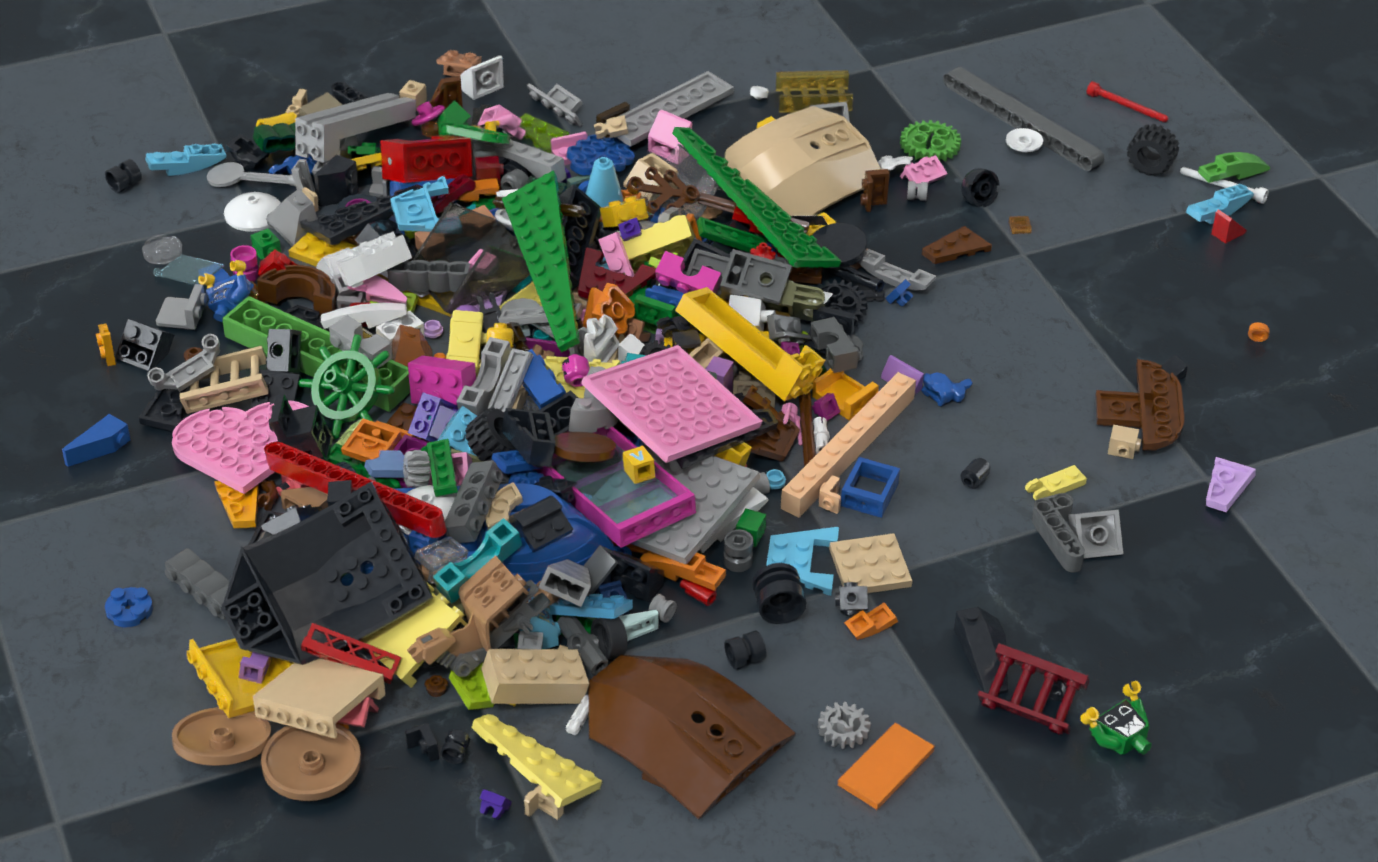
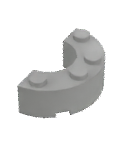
[569,366,620,433]

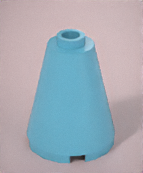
[586,157,623,207]

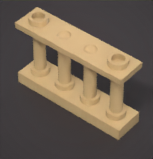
[180,346,268,414]

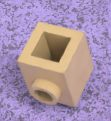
[399,80,427,111]
[1108,425,1142,459]

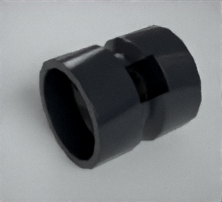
[105,159,142,193]
[724,630,767,669]

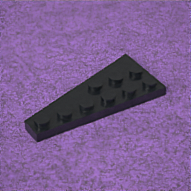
[300,184,423,245]

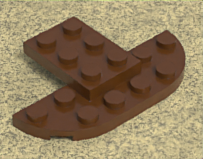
[1095,359,1184,451]

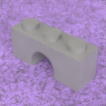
[329,315,392,368]

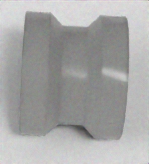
[648,594,677,623]

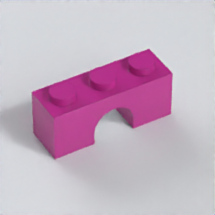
[655,251,722,294]

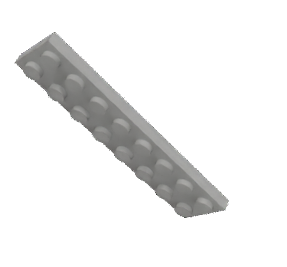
[604,71,734,146]

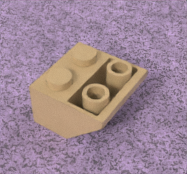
[624,153,678,201]

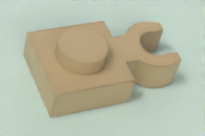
[594,115,629,139]

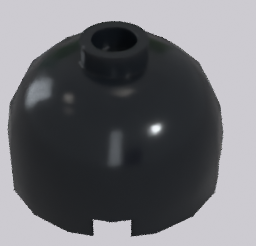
[961,168,999,207]

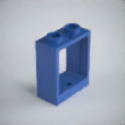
[840,457,900,518]

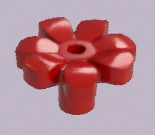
[750,242,776,260]

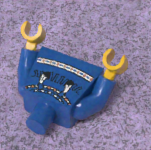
[198,260,254,322]

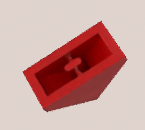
[1212,209,1247,244]

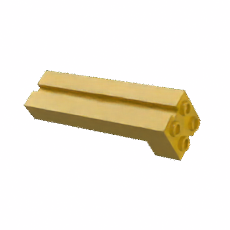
[675,287,825,401]

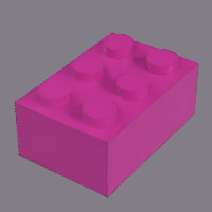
[408,356,476,405]

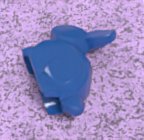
[921,372,973,406]

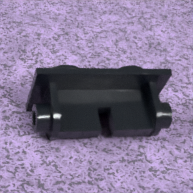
[533,476,577,503]

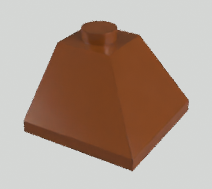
[392,324,432,367]

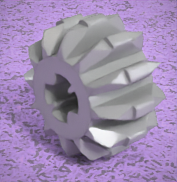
[403,450,430,488]

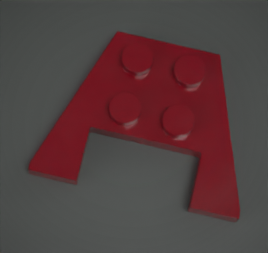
[578,247,656,299]

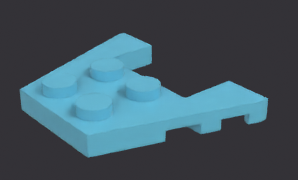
[390,176,462,233]
[766,527,839,596]

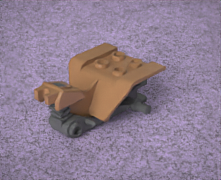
[407,555,550,677]

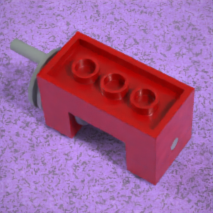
[381,135,496,183]

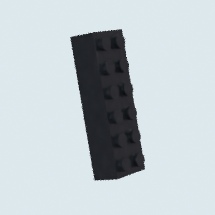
[558,184,601,290]

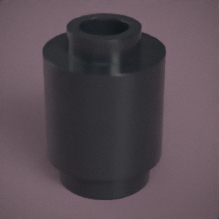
[960,458,990,488]

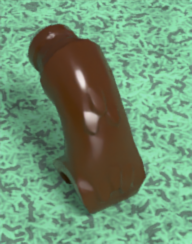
[257,479,278,511]

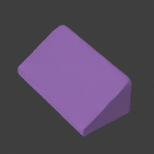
[881,355,924,394]

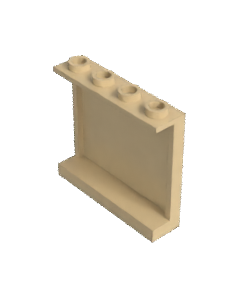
[253,658,385,738]

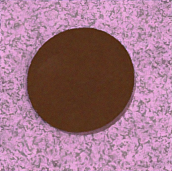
[554,432,616,462]

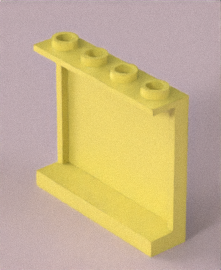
[359,583,467,688]

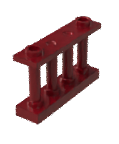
[978,643,1090,734]

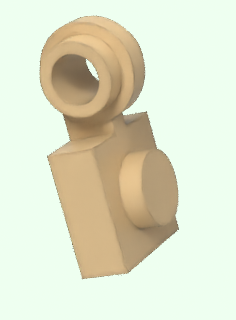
[286,89,308,117]

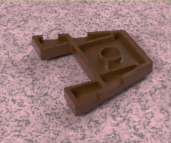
[742,385,800,462]

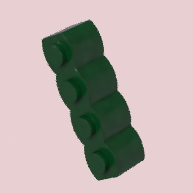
[253,122,296,153]

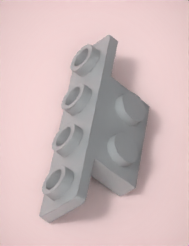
[527,83,583,127]

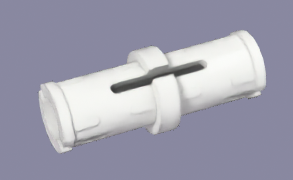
[813,417,830,454]

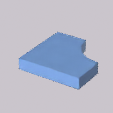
[364,450,404,478]

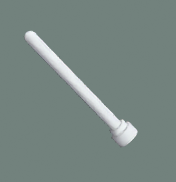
[1180,167,1269,204]

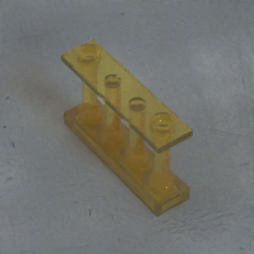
[775,70,853,112]

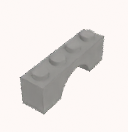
[456,337,511,416]

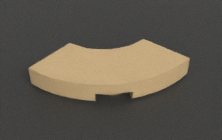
[485,482,523,530]

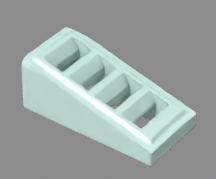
[619,610,658,641]

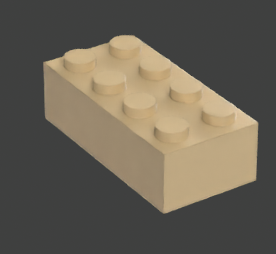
[481,649,589,704]

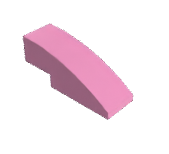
[347,275,407,305]

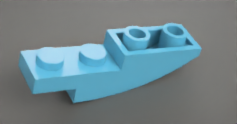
[145,144,226,176]
[1186,184,1254,224]

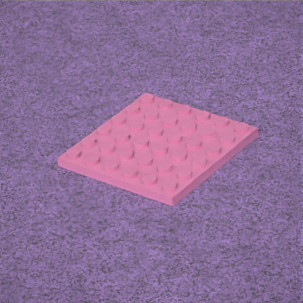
[581,345,762,463]

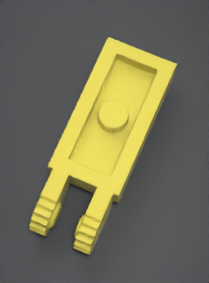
[1025,465,1087,500]

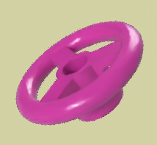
[412,101,445,126]

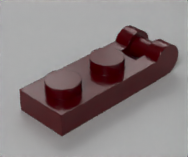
[430,174,476,214]

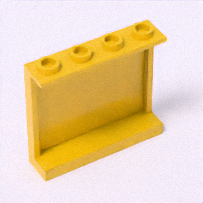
[187,638,293,718]

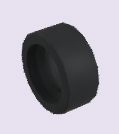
[590,617,627,660]

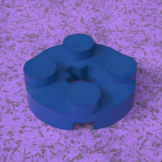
[105,587,153,627]

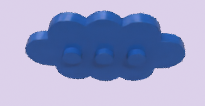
[566,135,635,175]

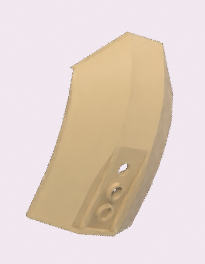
[725,106,881,216]

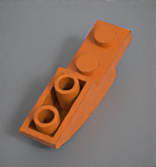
[640,550,726,591]

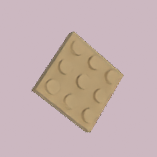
[829,534,912,593]

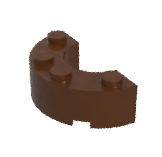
[257,265,336,315]

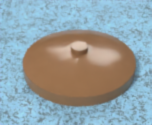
[172,707,271,765]
[261,723,361,801]

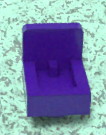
[618,217,643,241]

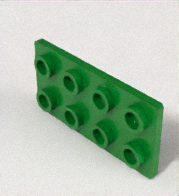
[629,288,681,325]

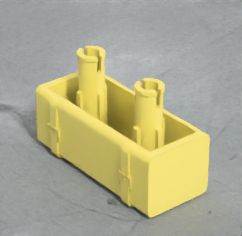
[446,310,487,378]

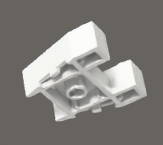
[324,232,412,288]

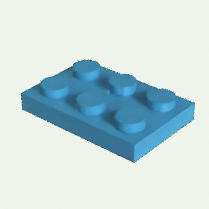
[550,594,633,619]

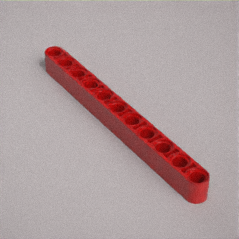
[264,442,447,538]

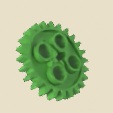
[900,120,961,161]

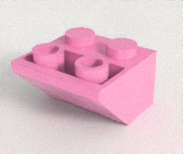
[648,110,692,164]

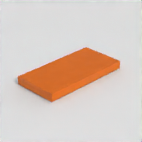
[838,723,935,810]

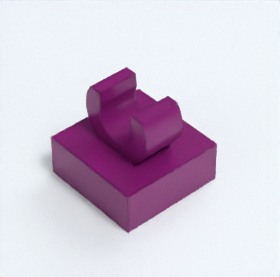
[812,393,840,421]

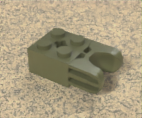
[752,276,825,321]

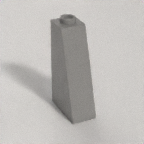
[538,559,591,607]

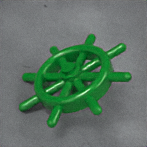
[298,334,395,440]

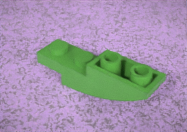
[1198,152,1270,183]

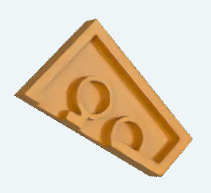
[214,481,259,529]

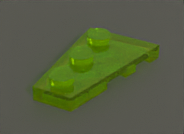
[519,113,570,153]

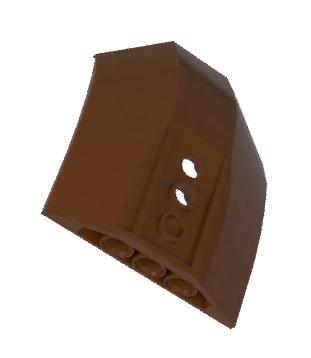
[588,655,796,819]

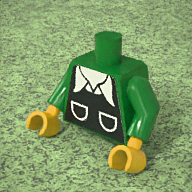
[1080,681,1152,755]

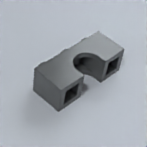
[811,317,860,373]

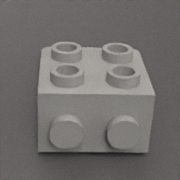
[156,284,207,329]

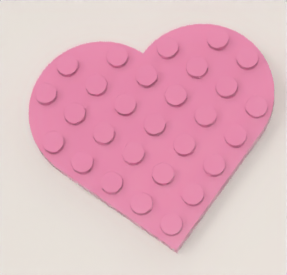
[171,401,309,494]

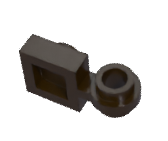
[507,322,530,351]

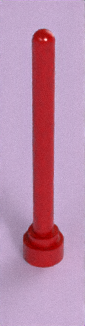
[1086,81,1168,122]

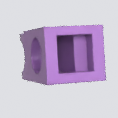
[239,652,272,684]

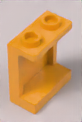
[812,368,879,421]

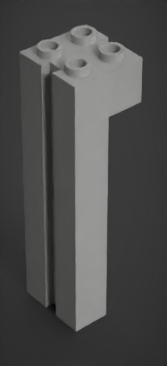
[295,93,416,162]

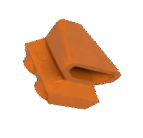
[583,283,635,339]

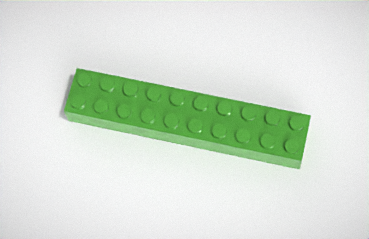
[222,296,410,412]

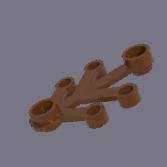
[626,167,699,214]

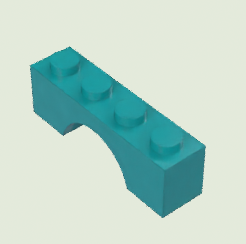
[433,518,522,604]

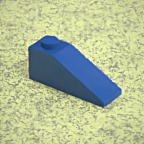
[62,414,130,466]

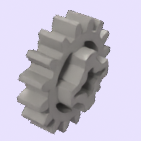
[818,702,871,749]

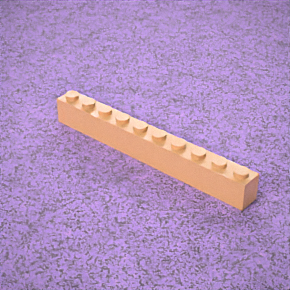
[781,372,916,518]

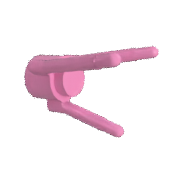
[781,402,802,446]

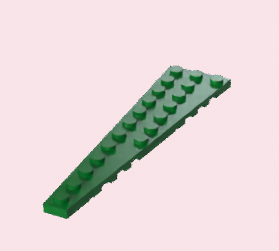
[672,127,841,268]
[502,170,580,352]

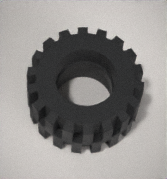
[1127,124,1179,176]
[465,407,517,461]

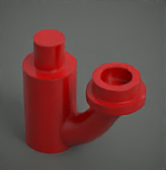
[680,579,717,606]

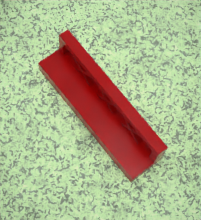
[301,623,401,684]

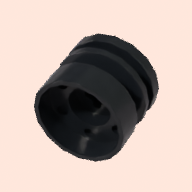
[752,563,807,624]

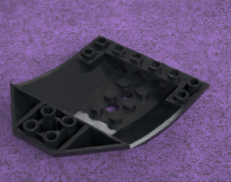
[221,482,433,665]

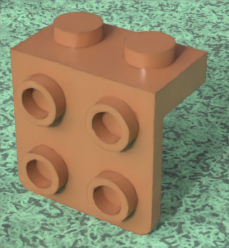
[437,50,482,76]

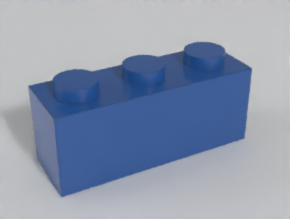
[522,349,566,409]

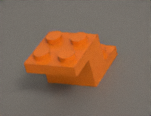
[341,419,415,462]

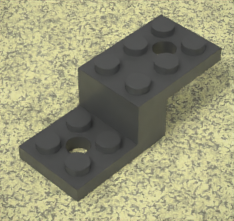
[686,248,792,305]

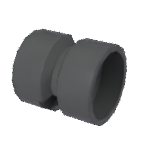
[723,529,753,572]

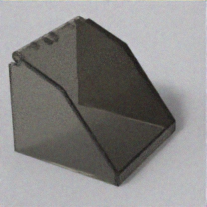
[412,203,530,314]

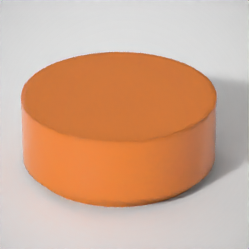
[1248,323,1270,342]

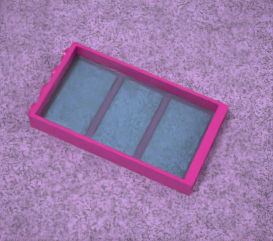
[534,427,696,548]

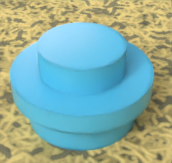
[766,469,786,489]

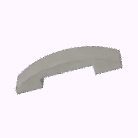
[858,249,936,290]

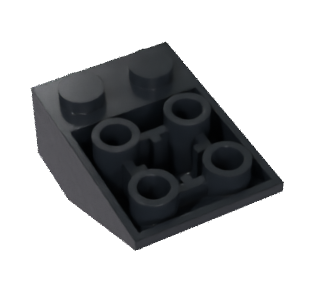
[355,219,426,262]

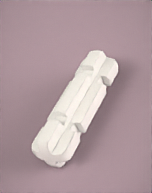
[566,695,589,735]

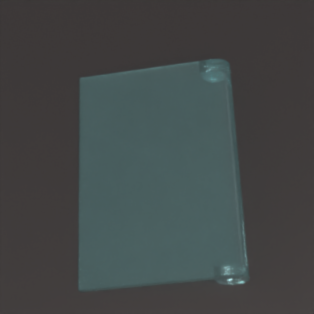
[153,255,224,285]

